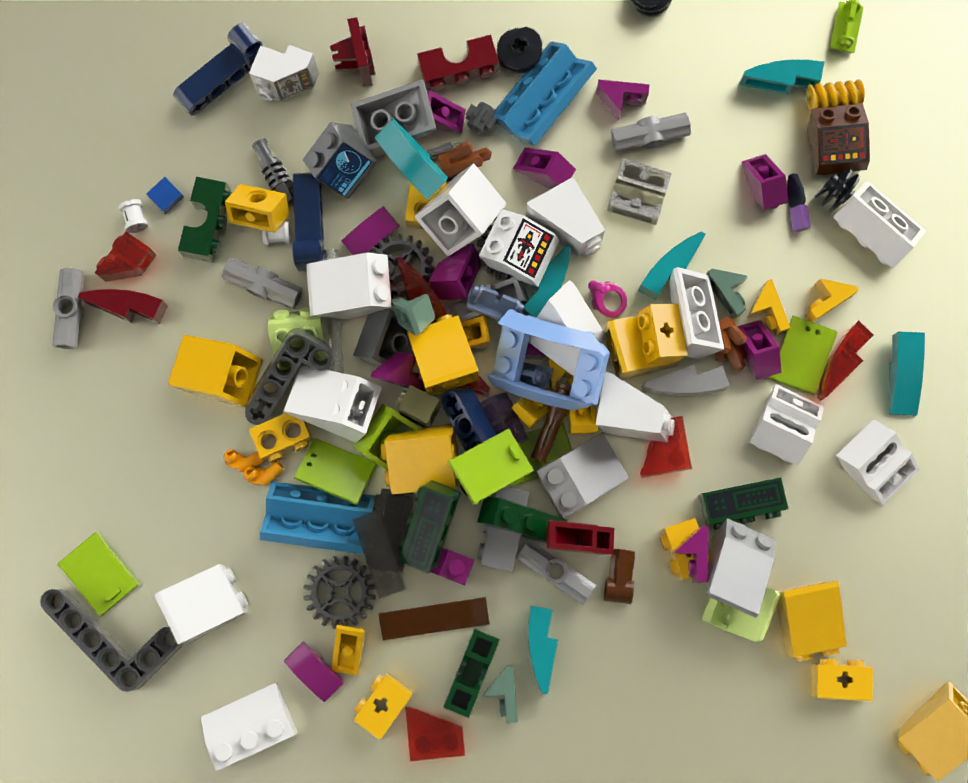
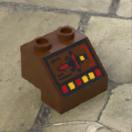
[807,104,870,175]

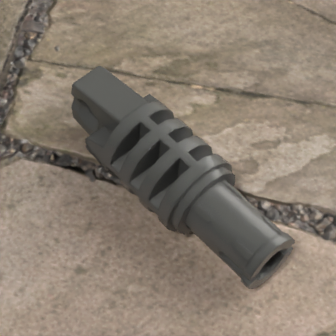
[252,138,294,207]

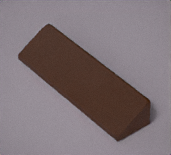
[378,597,490,640]

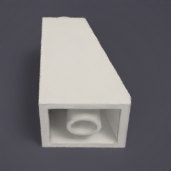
[414,163,506,257]
[526,177,605,257]
[306,253,392,319]
[528,280,607,376]
[596,372,675,442]
[154,564,248,645]

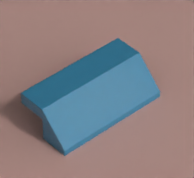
[494,41,597,145]
[260,481,376,555]

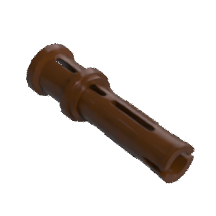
[530,381,571,463]

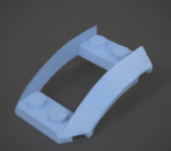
[486,309,610,411]

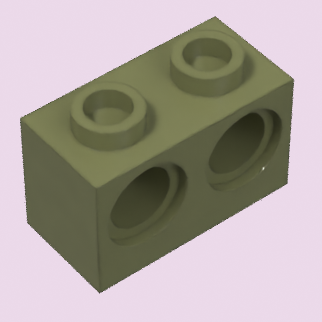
[396,385,441,428]

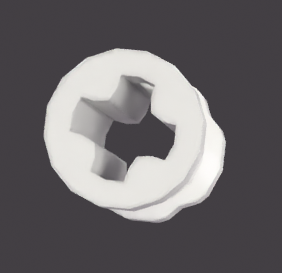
[119,200,148,233]
[262,221,291,246]

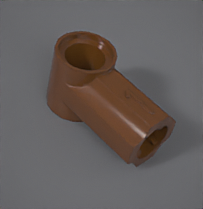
[604,549,635,605]

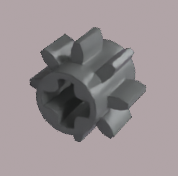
[465,102,497,134]

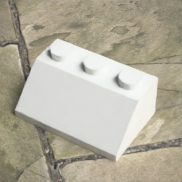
[833,181,926,268]
[669,267,724,359]
[201,682,298,771]

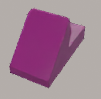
[596,79,650,119]
[371,352,426,392]
[671,526,708,583]

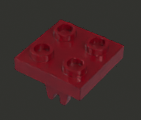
[330,17,376,87]

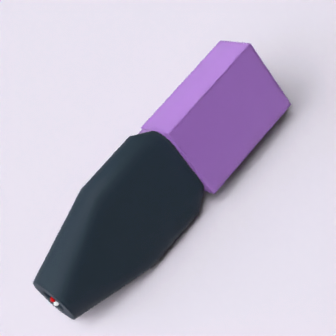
[787,174,810,232]

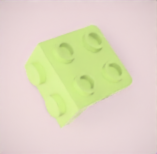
[267,307,327,371]
[701,587,780,643]

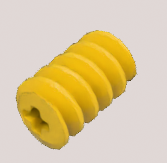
[807,79,865,110]

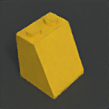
[407,314,479,395]
[604,316,681,380]
[168,335,263,408]
[381,423,459,494]
[776,581,847,662]
[898,681,968,782]

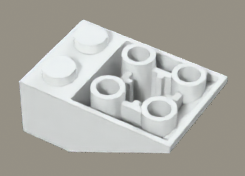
[283,365,382,443]

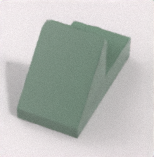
[706,269,748,319]
[391,294,435,335]
[482,665,518,723]

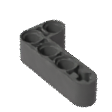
[245,328,333,425]

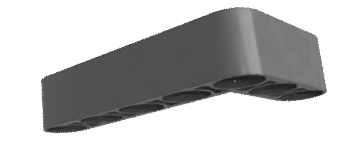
[40,589,184,692]

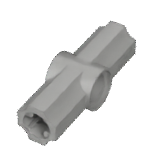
[611,112,691,152]
[222,257,303,309]
[52,268,84,349]
[516,539,596,604]

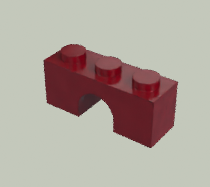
[417,35,499,91]

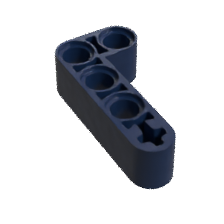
[173,23,263,116]
[292,172,325,271]
[442,386,497,496]

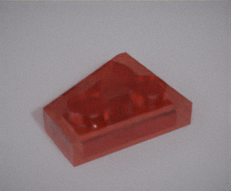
[640,416,693,478]
[405,706,465,761]

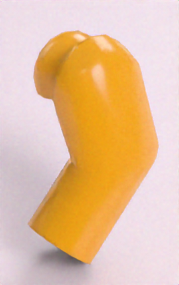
[223,449,265,472]
[243,460,285,486]

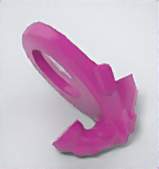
[588,280,627,318]

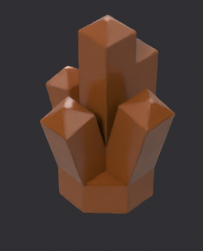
[438,141,492,182]
[715,317,747,371]

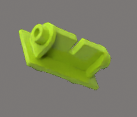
[830,0,864,54]

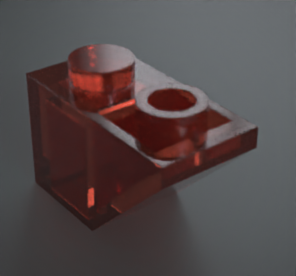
[94,231,157,282]

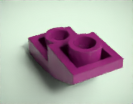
[341,206,400,255]
[284,642,343,703]

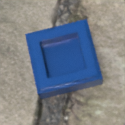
[146,177,184,214]

